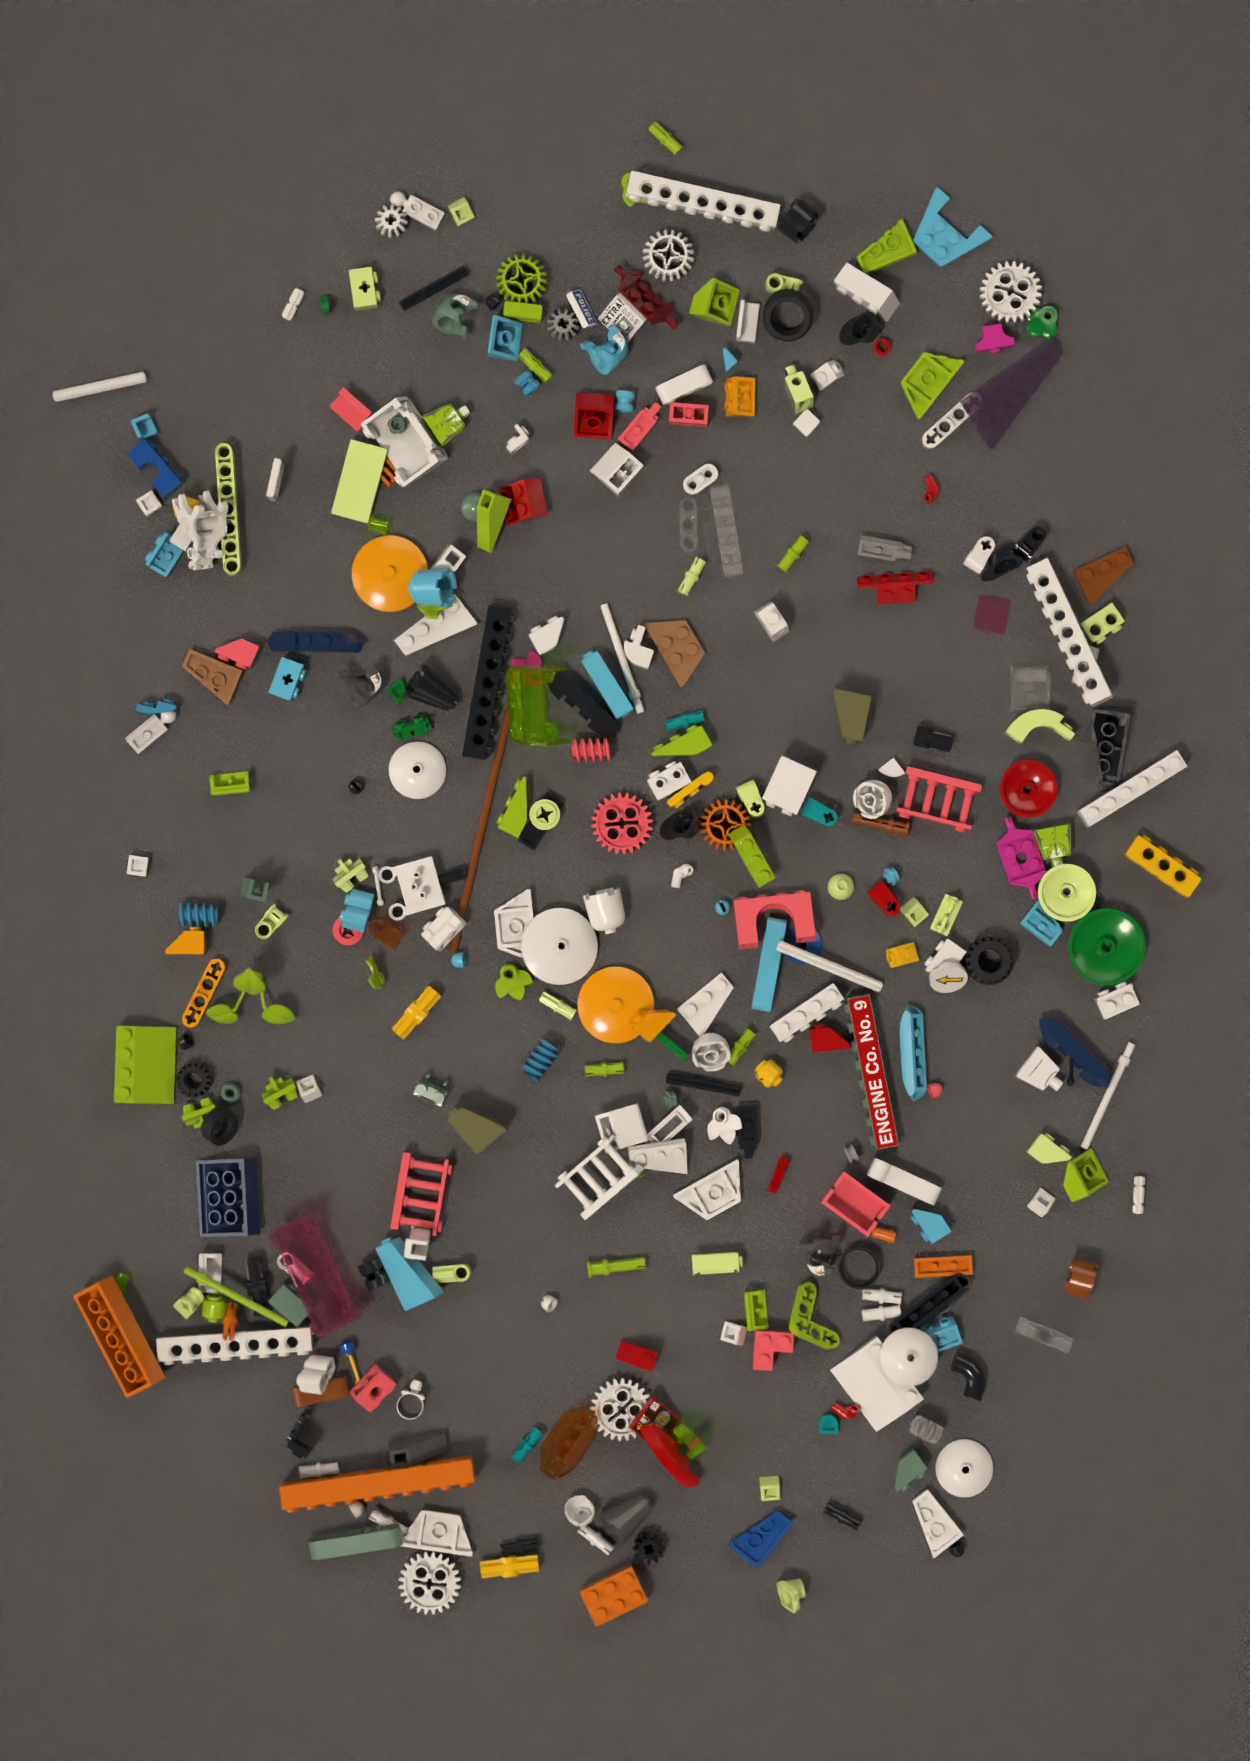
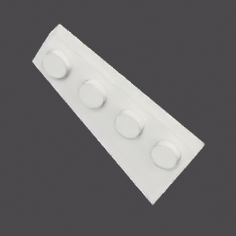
[394,594,478,656]

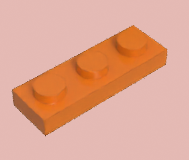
[914,1255,973,1278]

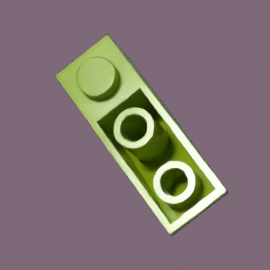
[477,489,511,553]
[651,724,712,757]
[496,776,527,839]

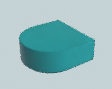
[819,1414,838,1434]

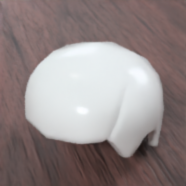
[565,1495,595,1527]

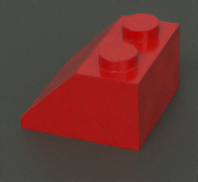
[573,392,614,439]

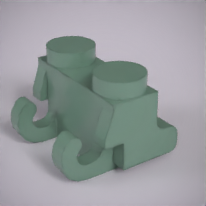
[413,1072,448,1108]

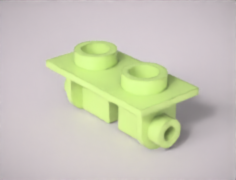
[930,894,963,936]

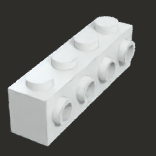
[769,983,844,1043]

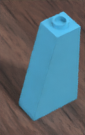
[581,651,633,721]
[375,1237,444,1311]

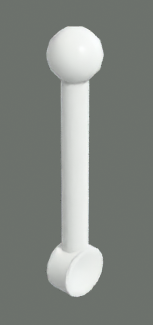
[372,866,384,906]

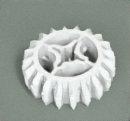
[643,230,694,282]

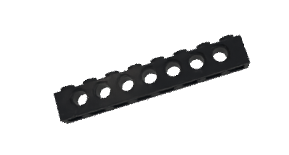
[462,605,515,761]

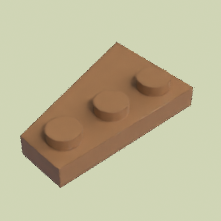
[182,649,243,706]

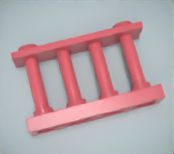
[895,766,982,833]
[390,1152,452,1236]

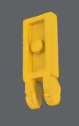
[667,772,714,808]

